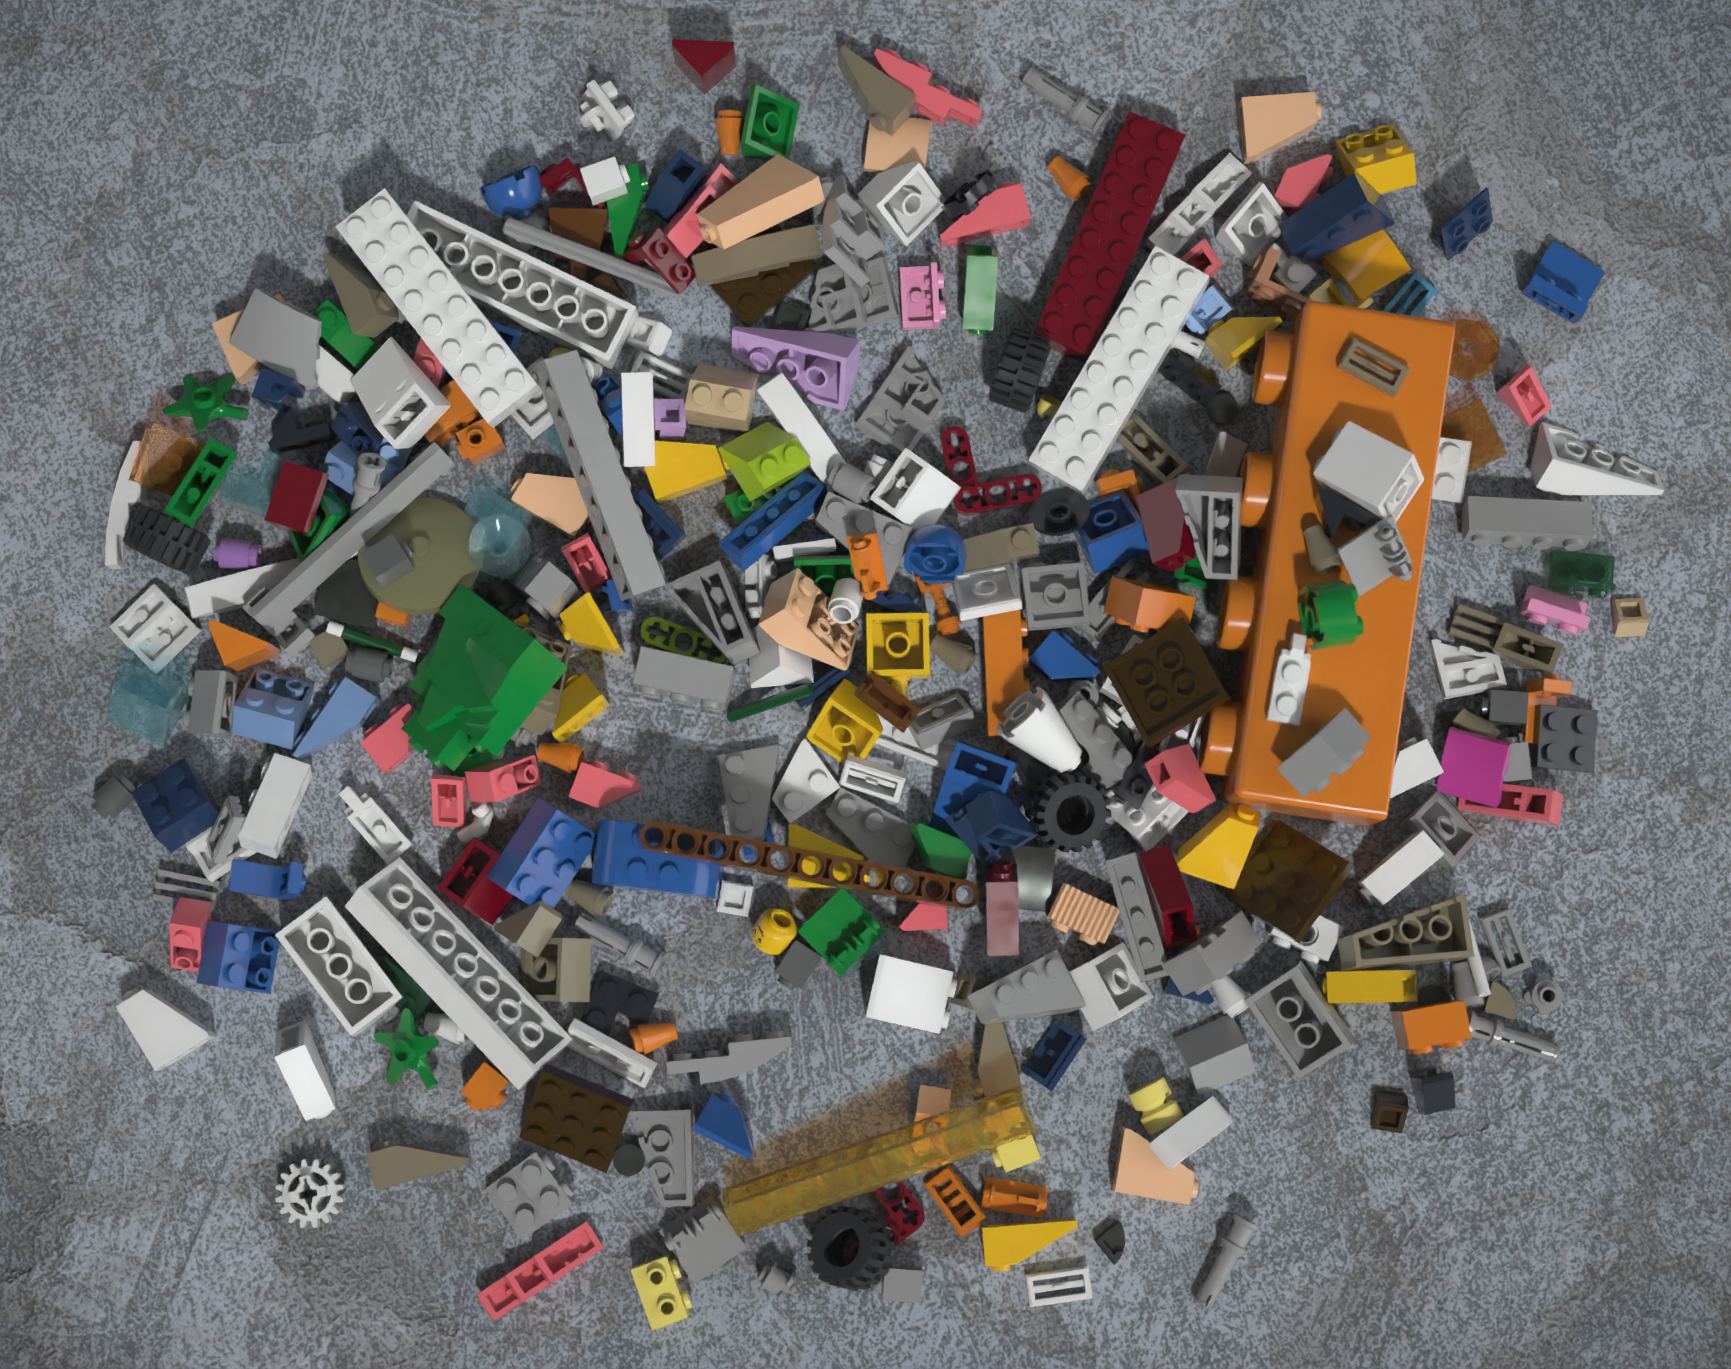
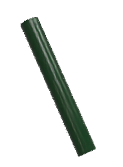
[727,683,814,723]

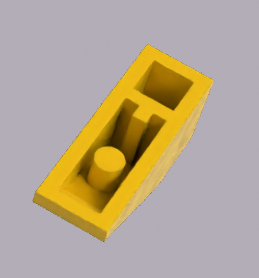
[981,1218,1078,1271]

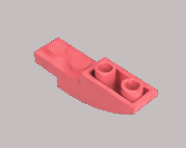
[874,48,983,129]
[644,163,740,273]

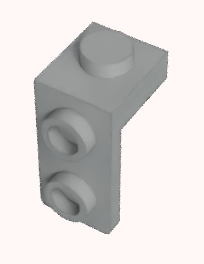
[242,585,315,657]

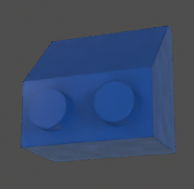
[1074,490,1149,574]

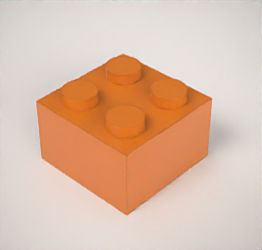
[1104,576,1196,633]
[1391,1000,1472,1055]

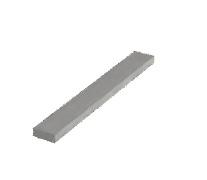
[248,442,454,631]

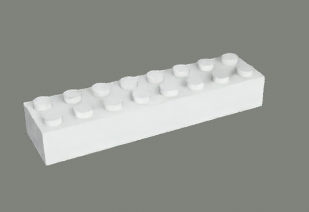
[335,188,541,428]
[407,200,639,369]
[1028,246,1209,495]
[345,857,572,1090]

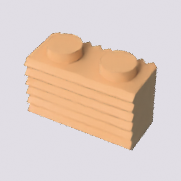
[1046,883,1120,947]

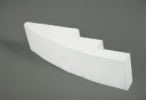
[1144,153,1252,256]
[756,372,846,493]
[105,441,148,570]
[184,558,301,619]

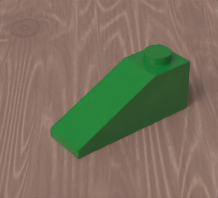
[607,163,649,261]
[312,299,379,371]
[164,438,238,528]

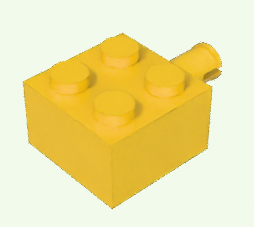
[866,613,930,698]

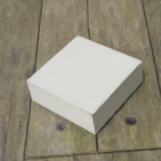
[717,880,754,917]

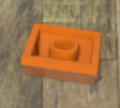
[208,619,280,672]

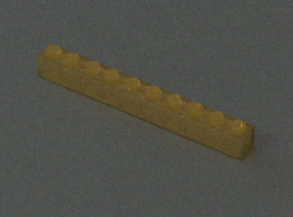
[722,1085,1036,1237]

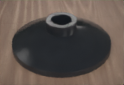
[1028,489,1090,536]

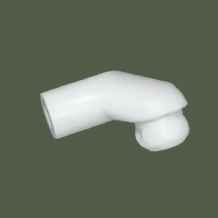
[457,802,493,846]

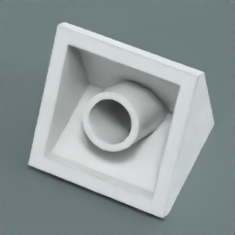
[1215,181,1288,267]
[749,625,813,688]

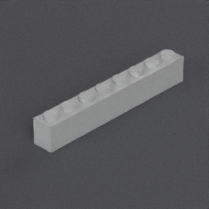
[533,350,666,601]

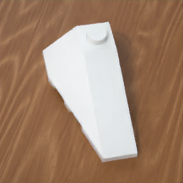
[1531,422,1664,495]

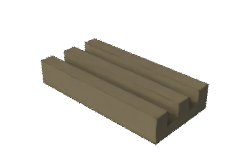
[1337,338,1410,398]
[1447,604,1518,650]

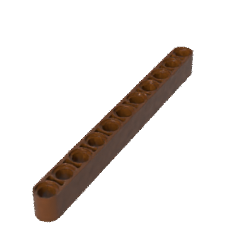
[636,821,979,910]

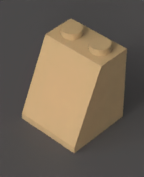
[684,363,760,434]

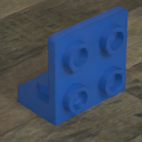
[1521,242,1605,324]

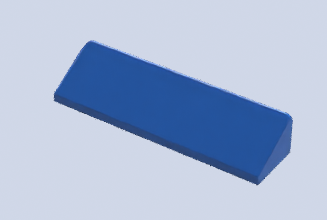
[719,471,827,571]

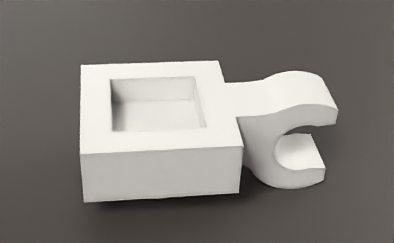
[1264,243,1317,293]

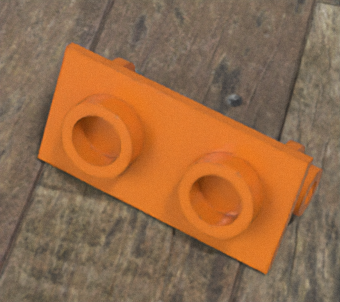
[846,532,889,600]
[981,1176,1048,1218]

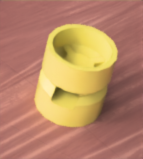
[1128,1077,1184,1135]

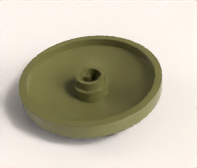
[358,497,484,615]

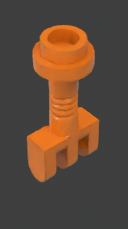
[914,574,961,636]

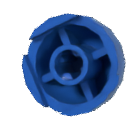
[479,165,543,220]
[904,524,967,584]

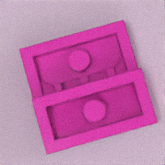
[1437,727,1511,808]

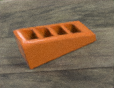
[924,1165,988,1238]

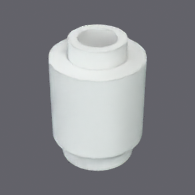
[828,578,864,624]

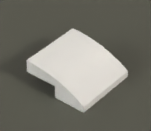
[110,584,201,674]

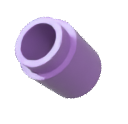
[214,537,262,571]

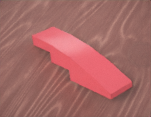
[475,1221,604,1322]

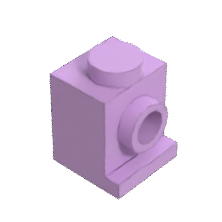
[653,399,686,441]

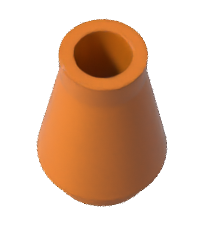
[715,110,745,156]
[1047,156,1092,201]
[537,742,585,773]
[629,1021,678,1055]

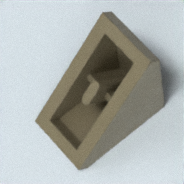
[1493,622,1564,674]
[494,901,562,958]

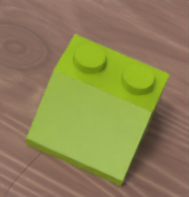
[718,422,811,502]

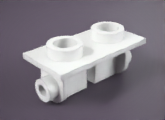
[745,554,778,619]

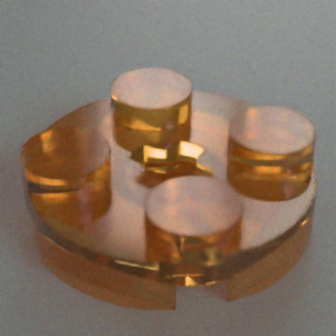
[1449,319,1500,382]

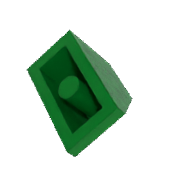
[908,821,972,879]

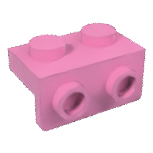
[900,262,946,330]
[1519,585,1591,635]

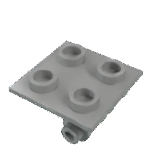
[1337,514,1413,597]
[659,1195,747,1284]

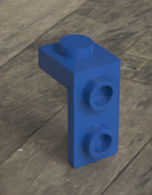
[228,860,306,901]

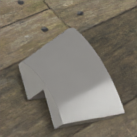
[822,174,886,286]
[805,257,900,334]
[229,288,322,390]
[855,346,945,456]

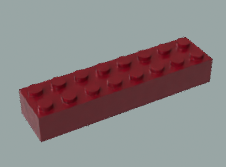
[1034,111,1186,363]

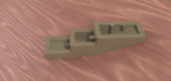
[691,224,822,287]

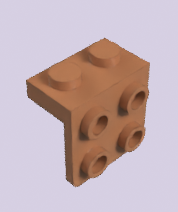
[1246,247,1313,319]

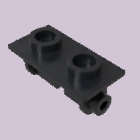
[1157,348,1222,408]
[1113,742,1161,810]

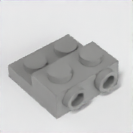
[1021,559,1091,631]
[486,1151,575,1240]

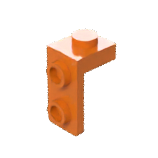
[1095,469,1145,516]
[1522,674,1573,744]

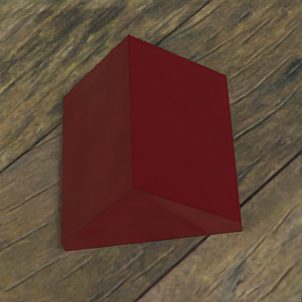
[672,39,736,95]
[264,461,329,533]

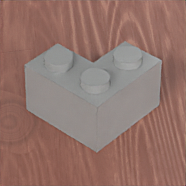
[1277,708,1371,797]

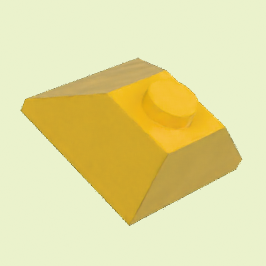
[1205,317,1283,371]
[558,592,625,656]
[552,673,610,743]
[805,678,884,765]

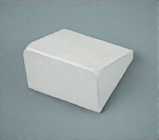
[626,316,672,357]

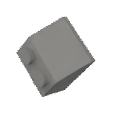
[184,670,239,739]

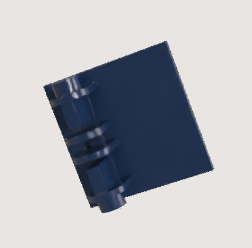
[1432,187,1493,261]

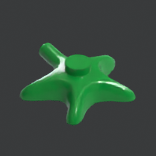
[163,375,248,432]
[374,1008,440,1090]

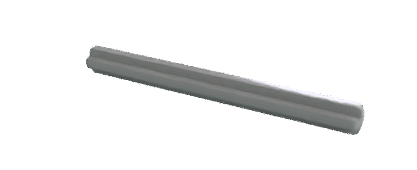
[503,218,676,297]

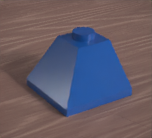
[693,1091,754,1160]

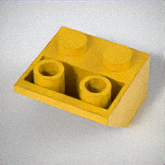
[1335,124,1417,194]

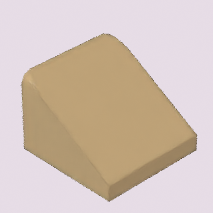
[1611,598,1649,637]

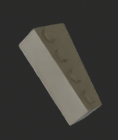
[1338,894,1474,971]

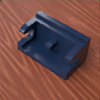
[251,367,306,413]
[633,488,686,560]
[783,659,851,711]
[1022,1019,1087,1091]

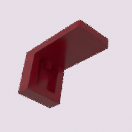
[540,157,606,209]
[622,228,695,294]

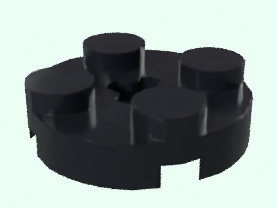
[941,169,1000,221]

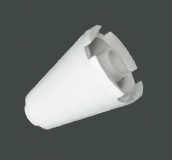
[996,687,1082,772]

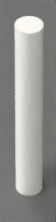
[1468,916,1491,997]

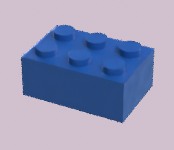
[487,797,597,909]

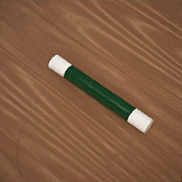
[326,621,419,663]

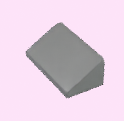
[908,693,975,750]

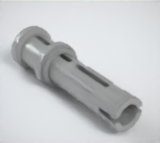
[1021,67,1110,136]
[348,452,386,520]
[573,912,667,978]
[1467,1010,1560,1063]
[1193,1213,1259,1309]

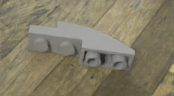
[666,1031,792,1084]

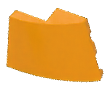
[1320,230,1411,300]

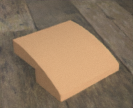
[864,117,931,173]

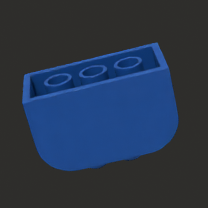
[591,820,723,900]

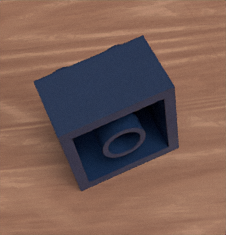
[131,757,220,853]

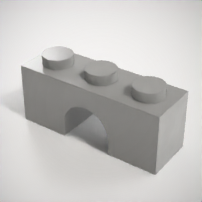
[1055,691,1135,790]

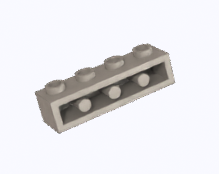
[1461,496,1593,551]

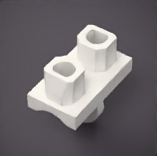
[580,80,635,141]

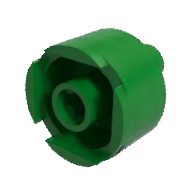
[1299,580,1364,650]

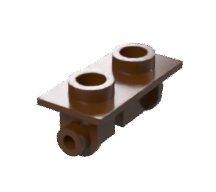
[853,671,921,733]

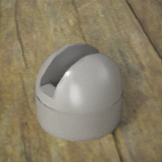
[1481,956,1501,982]

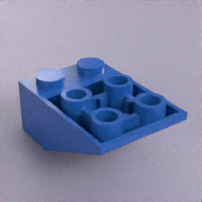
[929,741,1019,839]

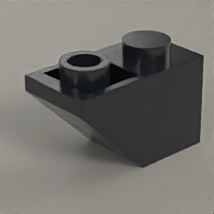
[1410,1065,1456,1115]

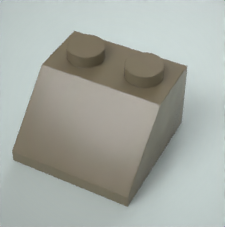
[520,938,592,1002]

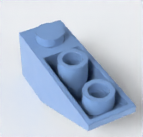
[293,677,381,760]

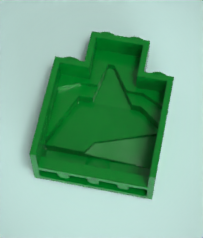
[401,584,568,771]

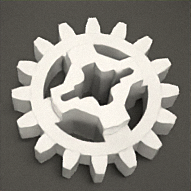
[275,1158,346,1228]

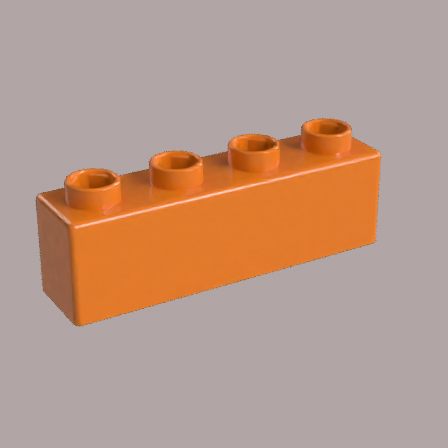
[1199,301,1455,826]

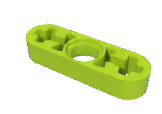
[641,617,726,664]

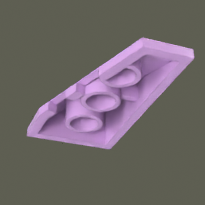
[731,326,860,411]

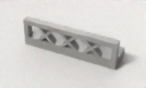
[1105,852,1169,983]

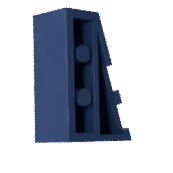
[1278,173,1396,264]

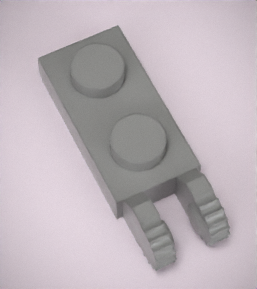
[1078,559,1151,643]

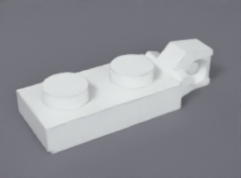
[1266,633,1311,726]
[339,786,413,865]

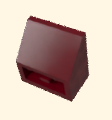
[437,837,514,926]

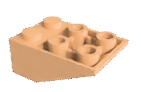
[758,568,860,671]

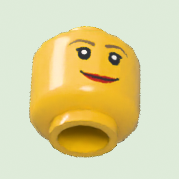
[751,908,797,955]

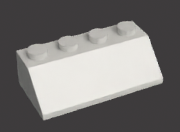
[275,896,403,1037]

